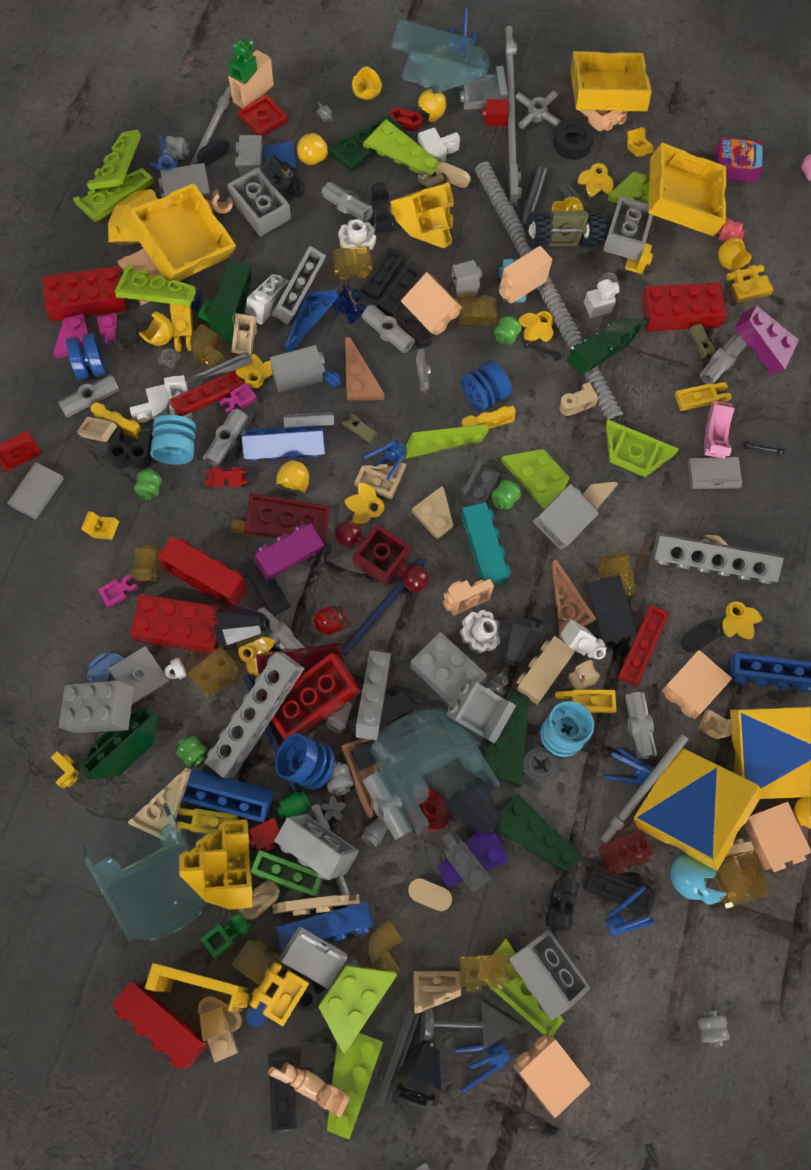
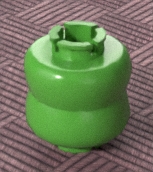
[494,316,521,345]
[134,469,162,500]
[492,480,521,509]
[176,736,208,768]

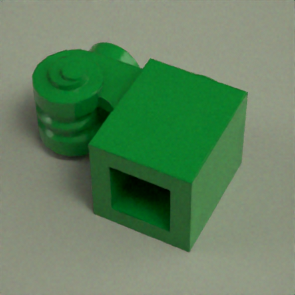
[228,38,257,84]
[200,913,251,959]

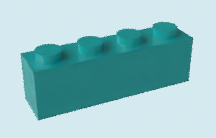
[461,502,511,587]

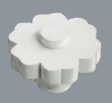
[338,219,376,256]
[460,610,500,653]

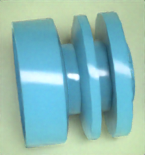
[150,415,196,465]
[540,701,594,757]

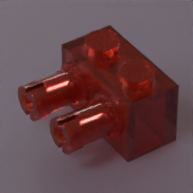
[597,829,653,875]

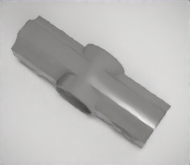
[322,182,373,221]
[362,305,415,353]
[699,335,747,384]
[58,375,120,418]
[203,409,248,467]
[257,607,305,651]
[625,692,657,760]
[363,771,413,840]

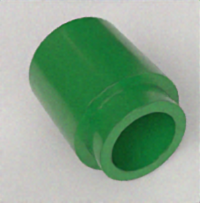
[276,791,310,819]

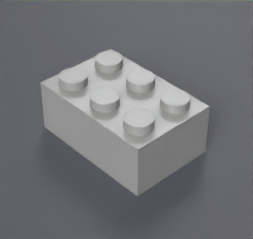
[227,167,291,237]
[603,196,653,261]
[410,632,487,705]
[59,681,134,734]
[275,814,359,880]
[509,929,591,1020]

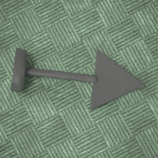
[420,1001,521,1050]

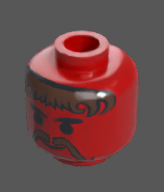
[313,605,346,636]

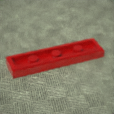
[169,371,244,416]
[618,604,669,687]

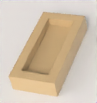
[77,416,117,442]

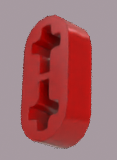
[389,108,422,131]

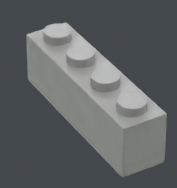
[271,246,326,325]
[356,650,391,740]

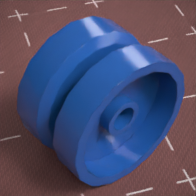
[66,332,106,381]

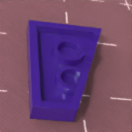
[438,832,508,889]

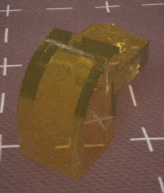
[190,324,224,367]
[130,544,160,582]
[368,920,403,974]

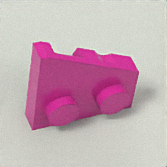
[53,314,88,359]

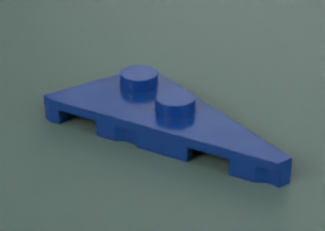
[284,290,339,352]

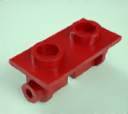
[205,467,248,488]

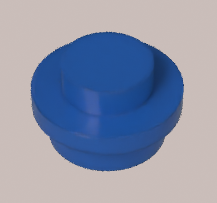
[323,370,341,388]

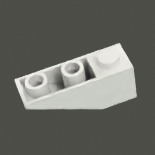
[245,274,289,325]

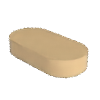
[435,162,471,188]
[408,879,452,911]
[239,881,280,920]
[198,996,242,1032]

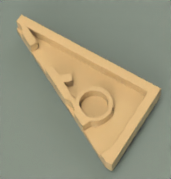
[128,768,191,841]

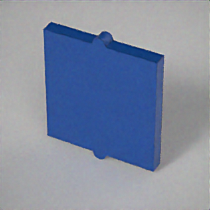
[263,142,297,170]

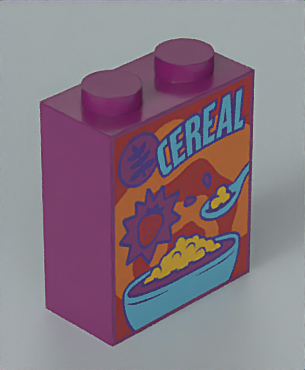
[712,137,763,183]

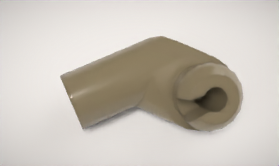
[418,171,446,188]

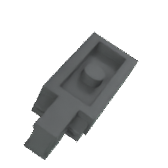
[440,832,491,893]

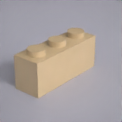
[516,636,575,706]

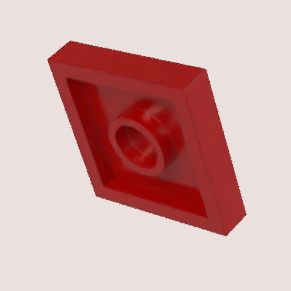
[238,94,288,138]
[0,430,43,472]

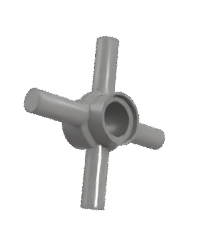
[515,91,561,129]

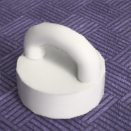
[164,658,188,680]

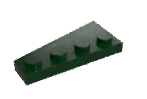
[327,115,401,172]
[480,691,529,787]
[497,794,583,874]

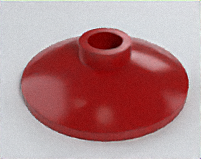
[411,788,450,831]

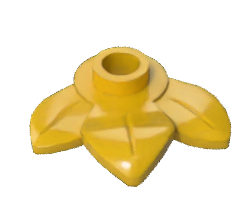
[577,163,613,198]
[518,311,553,342]
[235,354,272,389]
[344,483,384,524]
[722,601,763,640]
[238,636,275,677]

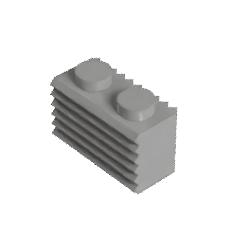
[235,135,263,176]
[450,260,482,301]

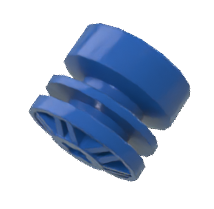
[461,360,512,412]
[275,734,335,790]

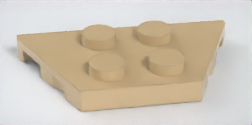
[272,894,360,916]

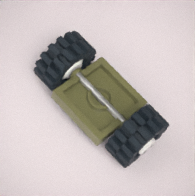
[525,211,606,248]

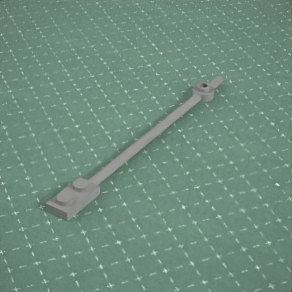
[505,26,522,206]

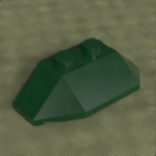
[79,705,158,780]

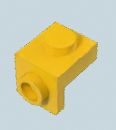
[627,127,653,157]
[625,243,653,274]
[81,511,119,540]
[50,751,80,789]

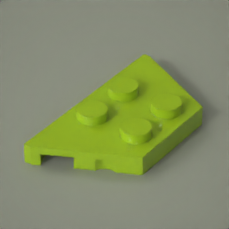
[607,172,650,204]
[605,420,679,477]
[501,449,570,509]
[319,965,397,1053]

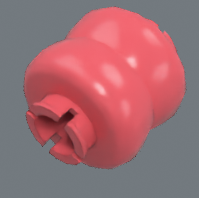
[717,219,745,242]

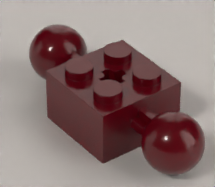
[335,521,429,592]

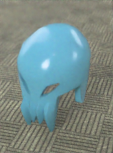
[670,854,727,904]

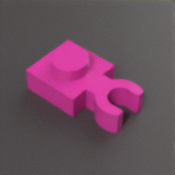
[97,313,121,348]
[220,383,257,415]
[98,574,139,608]

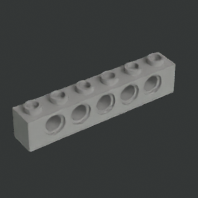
[652,532,784,584]
[204,652,305,778]

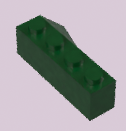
[207,262,252,346]
[567,318,647,377]

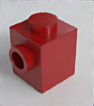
[482,99,508,127]
[249,818,280,853]

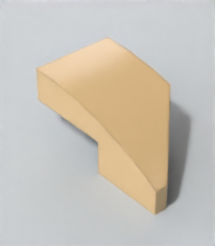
[582,482,618,511]
[698,710,732,739]

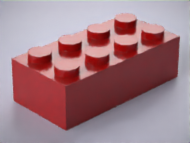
[42,266,128,322]
[641,283,727,332]
[158,536,247,606]
[130,594,219,655]
[272,653,362,740]
[112,981,209,1070]

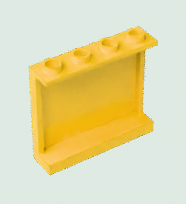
[145,963,251,1012]

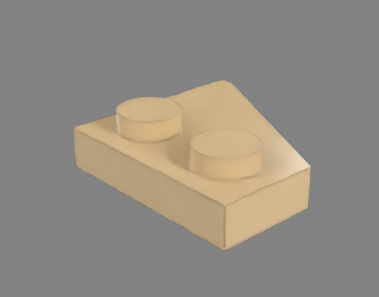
[354,463,406,500]
[412,486,453,541]
[413,971,461,1013]

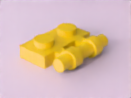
[726,265,774,303]
[248,961,309,1026]

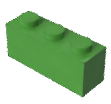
[251,850,324,898]

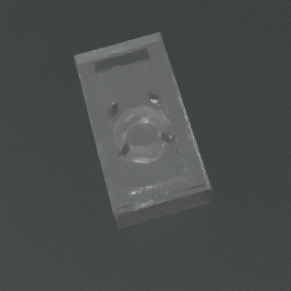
[416,349,431,394]

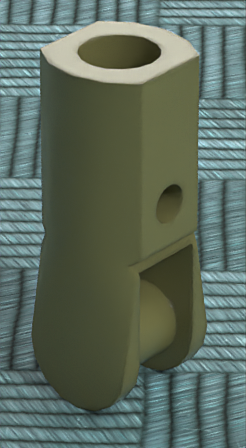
[689,323,715,359]
[342,413,378,444]

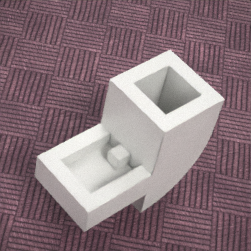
[418,128,460,162]
[164,375,193,419]
[130,384,170,423]

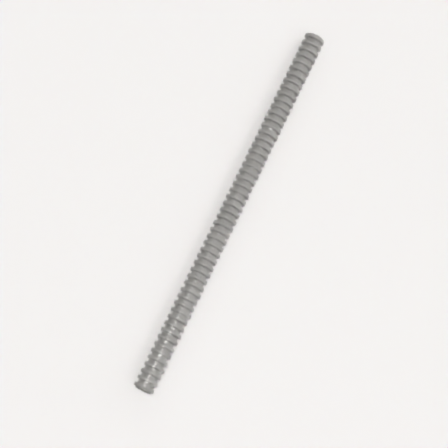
[475,162,623,422]

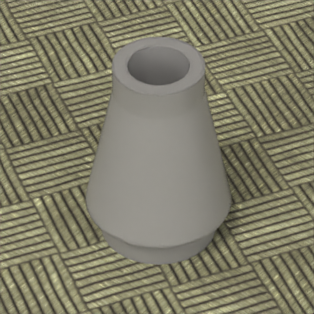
[326,702,353,733]
[361,817,388,848]

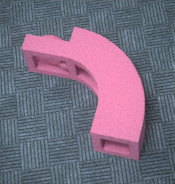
[704,400,734,459]

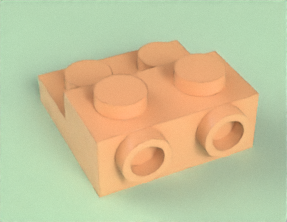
[579,110,627,132]
[443,579,494,616]

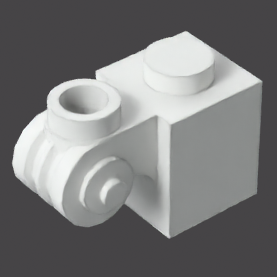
[584,279,619,318]
[559,619,607,660]

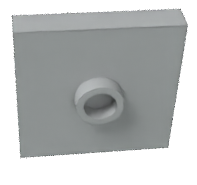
[108,646,169,705]

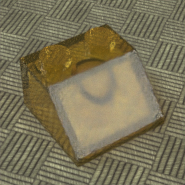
[714,852,770,908]

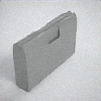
[284,412,334,428]
[687,457,742,489]
[7,462,64,520]
[279,926,347,989]

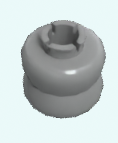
[161,136,189,161]
[327,761,354,796]
[698,1011,730,1047]

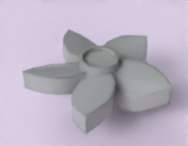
[320,796,347,821]

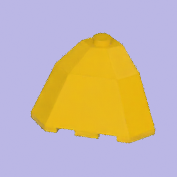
[391,182,454,248]
[108,189,158,245]
[179,819,252,910]

